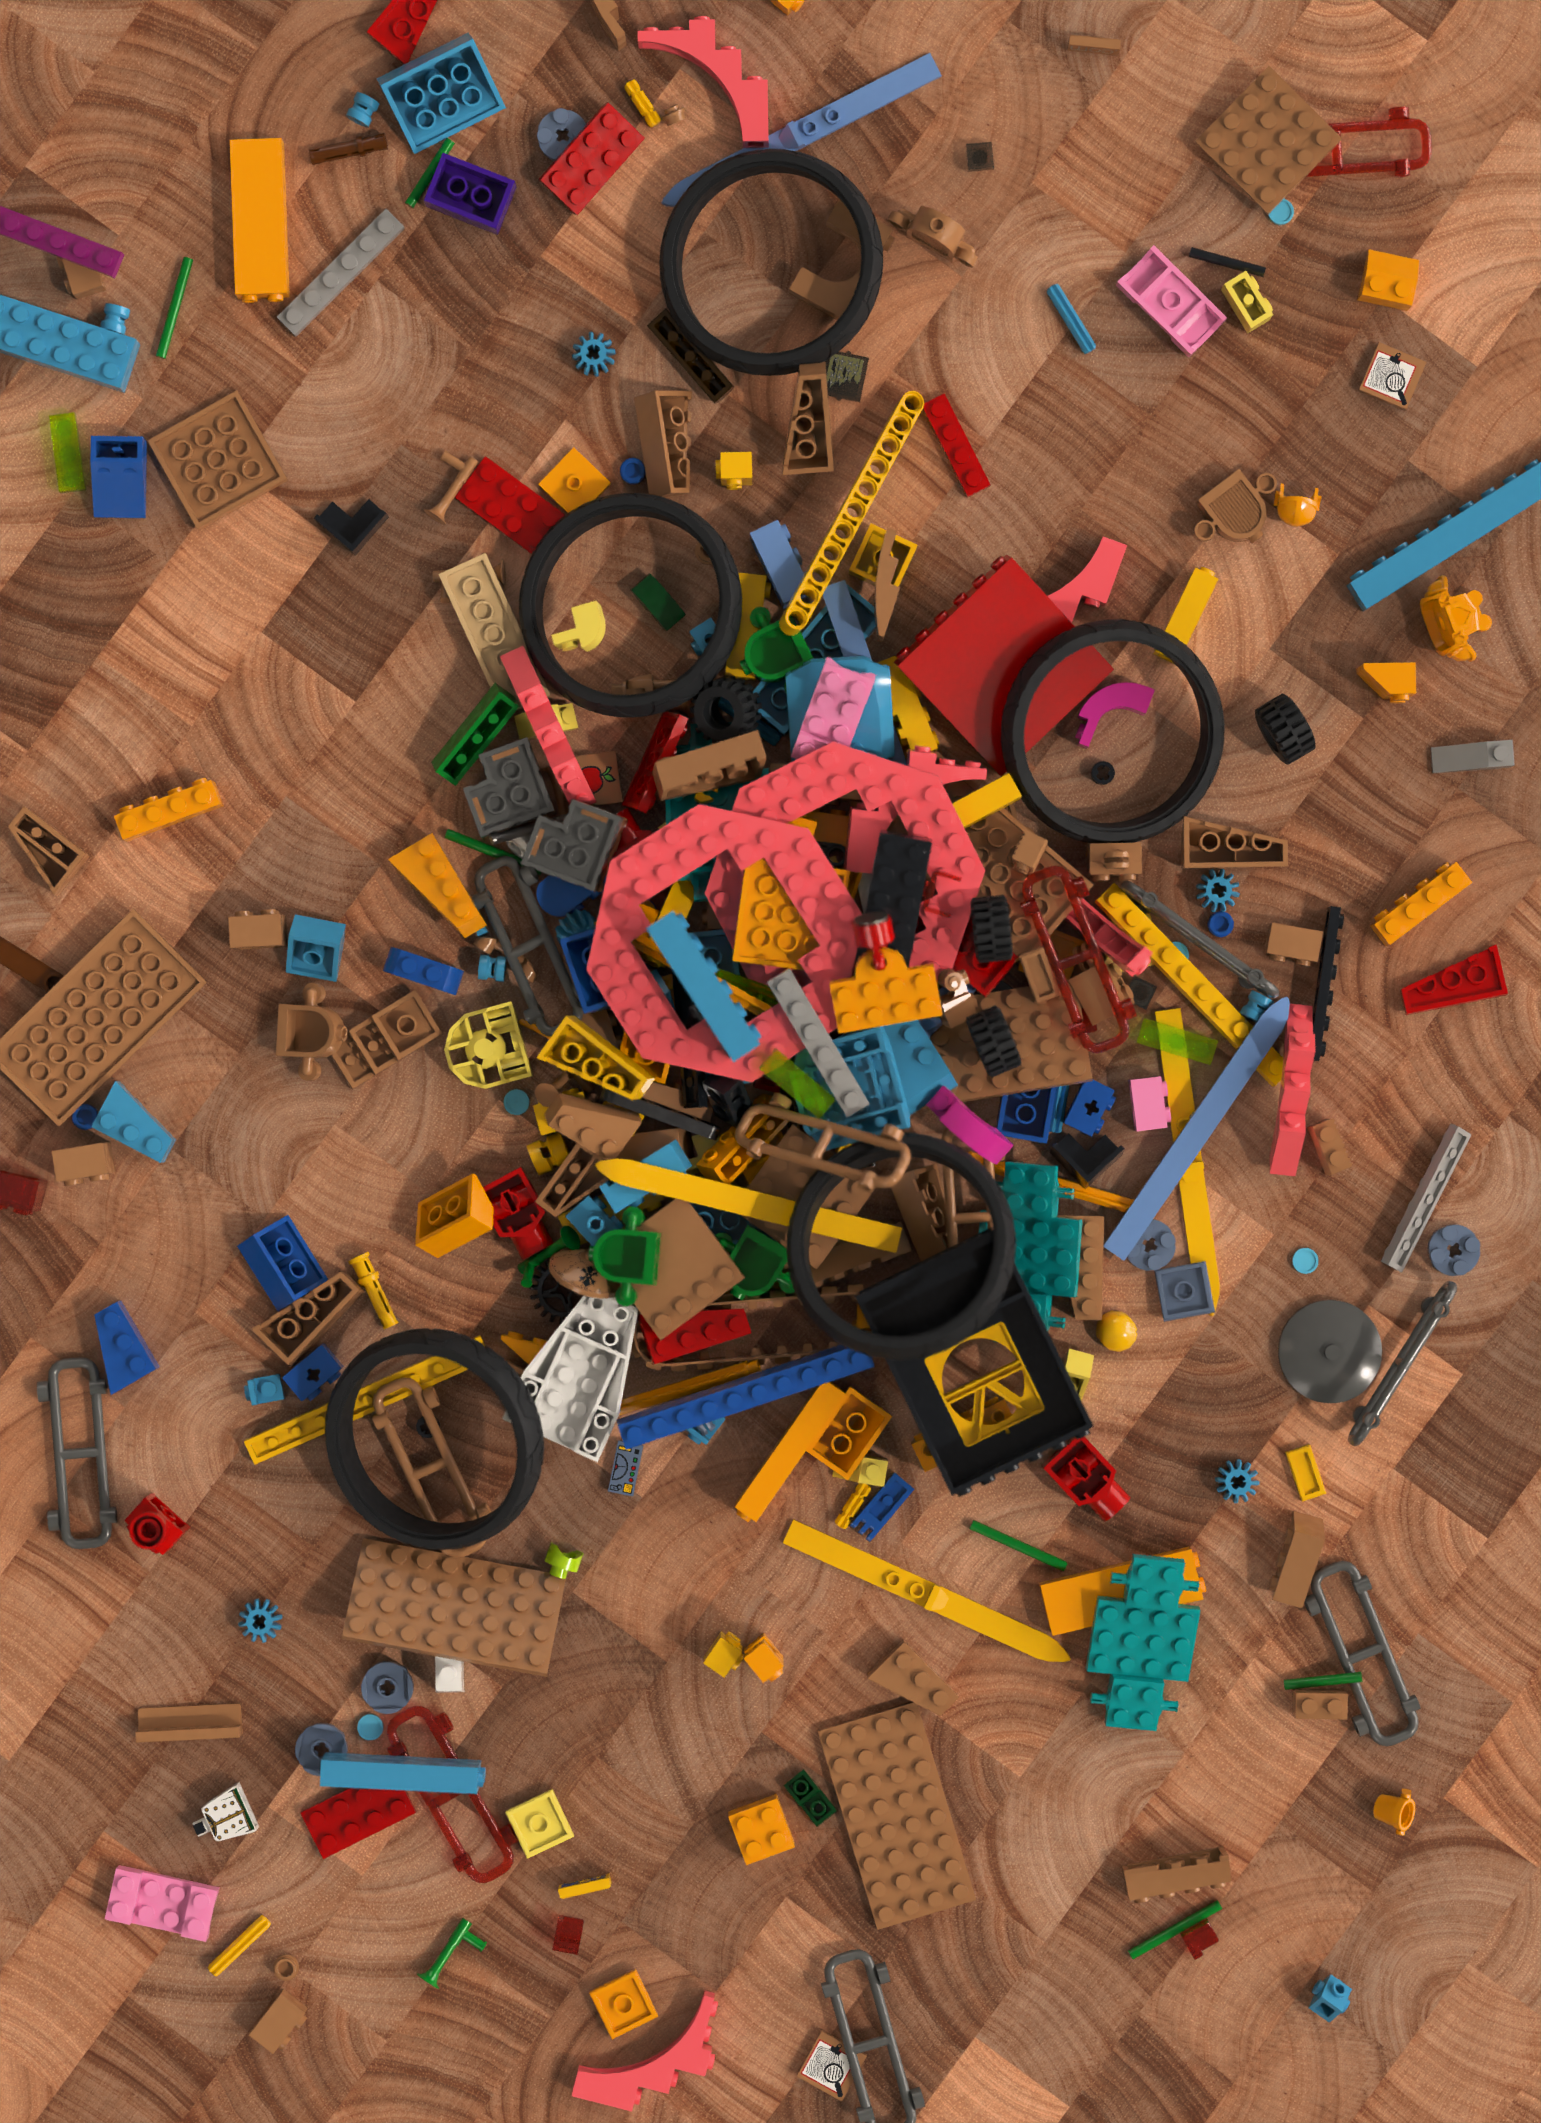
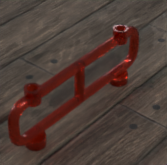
[1306,107,1432,177]
[1020,865,1138,1053]
[387,1706,519,1883]

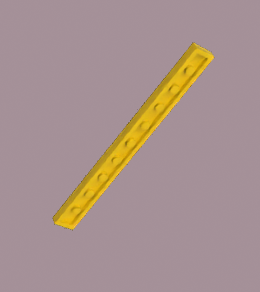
[1094,883,1283,1087]
[244,1335,485,1465]

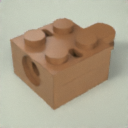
[1086,843,1142,882]
[1069,941,1135,1026]

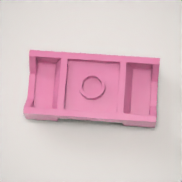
[1116,245,1227,358]
[791,657,876,759]
[105,1865,220,1942]

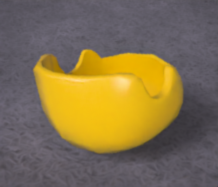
[1096,1311,1137,1352]

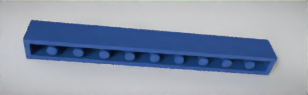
[616,1344,875,1450]

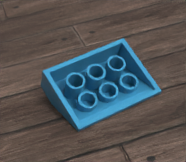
[377,32,506,154]

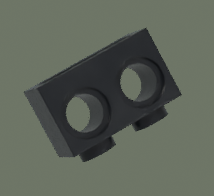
[702,1074,752,1128]

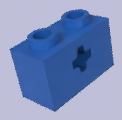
[1063,1080,1116,1137]
[282,1343,344,1401]

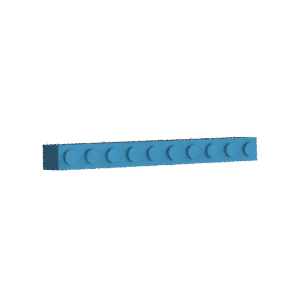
[1347,459,1541,611]

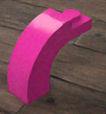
[1075,682,1155,749]
[926,1085,1014,1165]

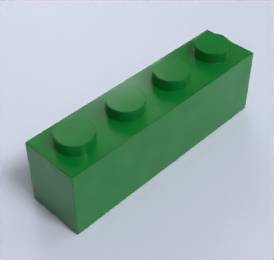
[431,683,520,786]

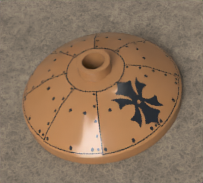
[548,1248,621,1298]

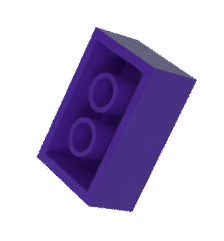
[424,153,517,235]

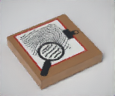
[1358,342,1426,411]
[797,2029,867,2101]

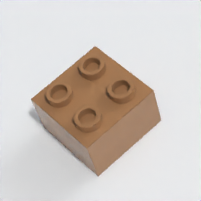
[228,909,288,950]
[51,1142,116,1186]

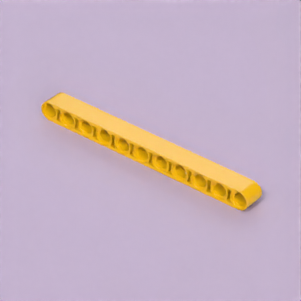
[779,391,924,636]

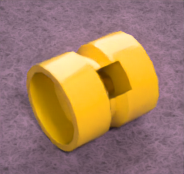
[526,1132,569,1176]

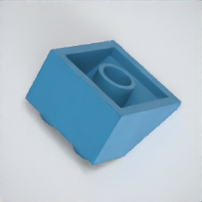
[286,915,346,982]

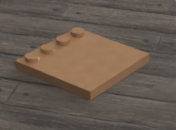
[147,390,288,531]
[618,1199,745,1340]

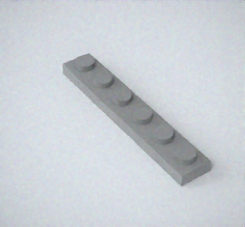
[277,209,405,337]
[767,968,869,1117]
[1381,1123,1471,1273]

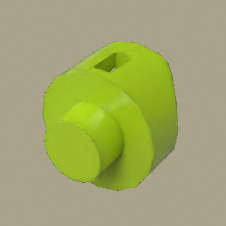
[544,1542,584,1579]

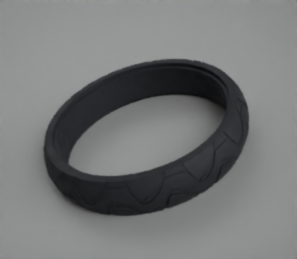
[659,149,883,376]
[519,493,742,718]
[1001,619,1225,843]
[786,1133,1016,1360]
[325,1328,544,1550]

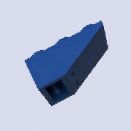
[90,436,147,518]

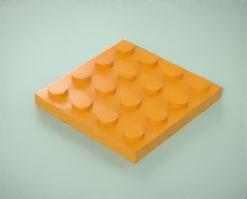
[732,859,850,970]

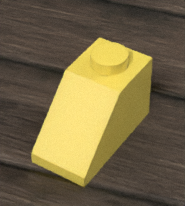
[1064,1349,1094,1401]
[832,1455,888,1487]

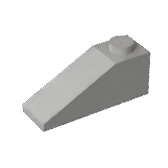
[1430,740,1515,774]

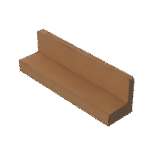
[135,1703,243,1743]

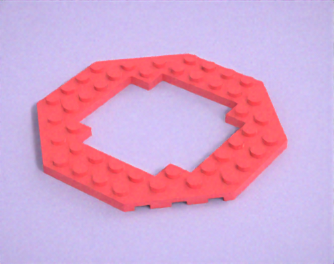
[705,741,985,994]
[586,804,862,1082]

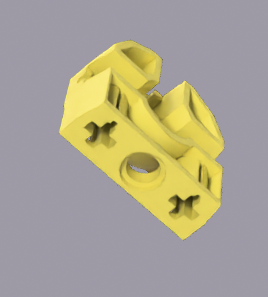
[444,1001,533,1089]

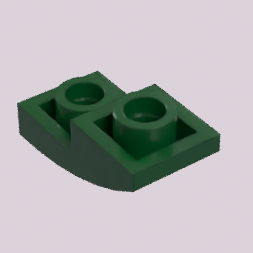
[630,573,686,631]
[783,1769,838,1827]

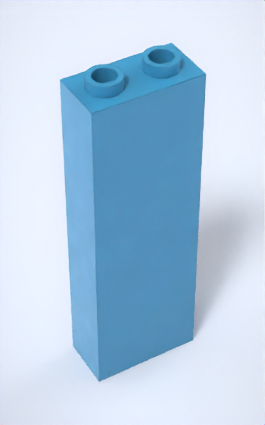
[320,1752,486,1794]

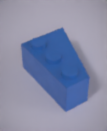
[94,1301,160,1395]

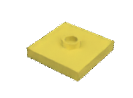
[505,1789,574,1859]

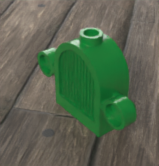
[739,607,814,695]
[588,1207,661,1306]
[715,1225,795,1301]

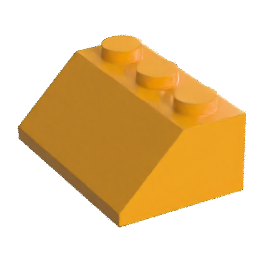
[415,1173,494,1258]
[806,1386,892,1480]

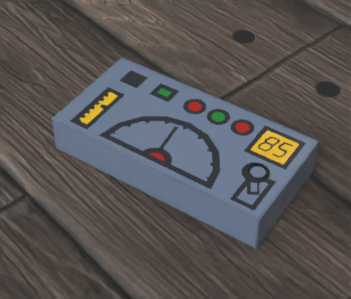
[608,1440,644,1496]

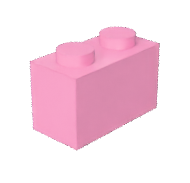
[1128,1076,1171,1131]

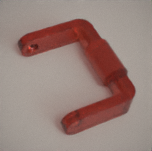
[922,870,962,918]

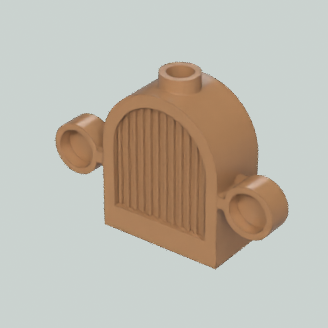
[887,206,978,268]
[1194,469,1277,544]
[276,983,347,1081]

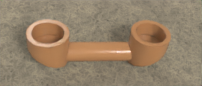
[473,937,537,983]

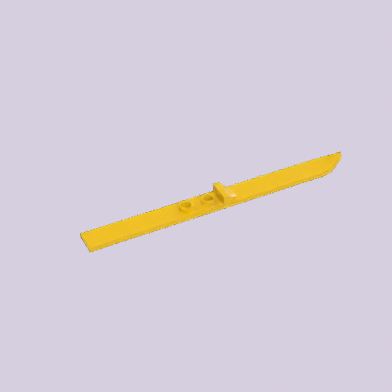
[1155,1008,1220,1316]
[595,1159,902,1253]
[783,1519,1071,1662]

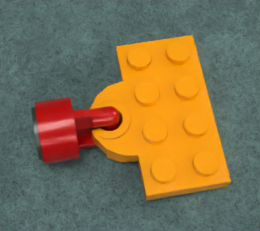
[829,911,942,1033]

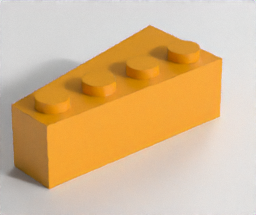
[388,833,487,938]

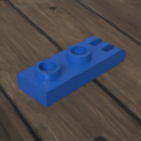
[850,1472,914,1542]

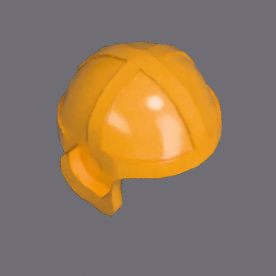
[1274,483,1322,527]

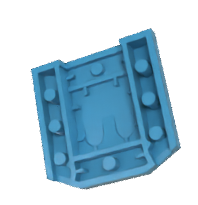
[785,656,895,762]
[836,1020,958,1116]
[790,1026,910,1151]

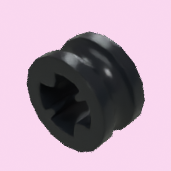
[1091,761,1115,785]
[416,1416,440,1438]

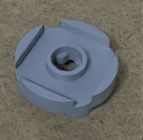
[537,108,586,161]
[1127,1219,1176,1271]
[1427,1224,1480,1276]
[361,1661,414,1714]
[295,1723,348,1776]

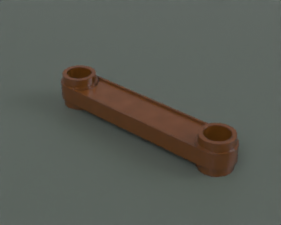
[0,936,64,992]

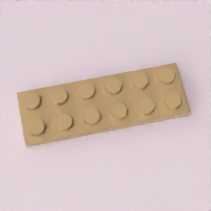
[438,553,550,710]

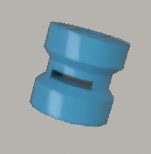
[345,92,380,128]
[100,303,131,335]
[478,954,507,982]
[1240,990,1274,1022]

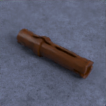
[309,133,388,165]

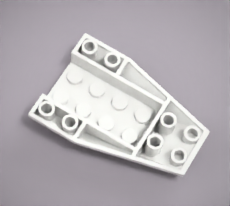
[502,1296,638,1462]

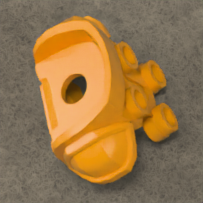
[1420,575,1492,662]

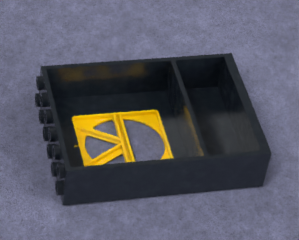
[854,1227,1094,1497]

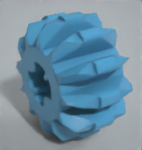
[572,332,616,377]
[1196,869,1240,912]
[555,909,597,945]
[1215,1459,1259,1503]
[238,1598,283,1643]

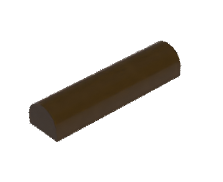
[647,308,735,404]

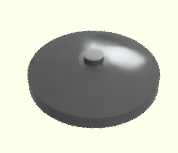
[1278,1300,1382,1403]

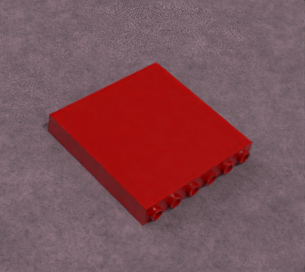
[893,554,1114,777]

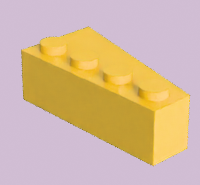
[877,656,940,761]
[536,1015,655,1100]

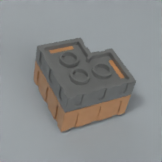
[463,737,556,840]
[521,799,628,892]

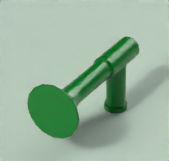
[518,1226,580,1288]
[417,1918,487,1989]

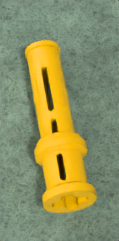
[348,1251,399,1330]

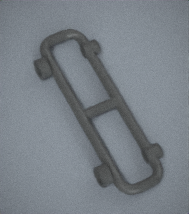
[472,856,583,1037]
[1120,881,1279,998]
[1348,1281,1457,1446]
[37,1357,117,1549]
[1304,1561,1421,1747]
[821,1949,925,2123]

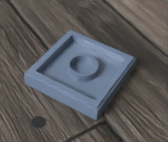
[1154,1261,1215,1322]

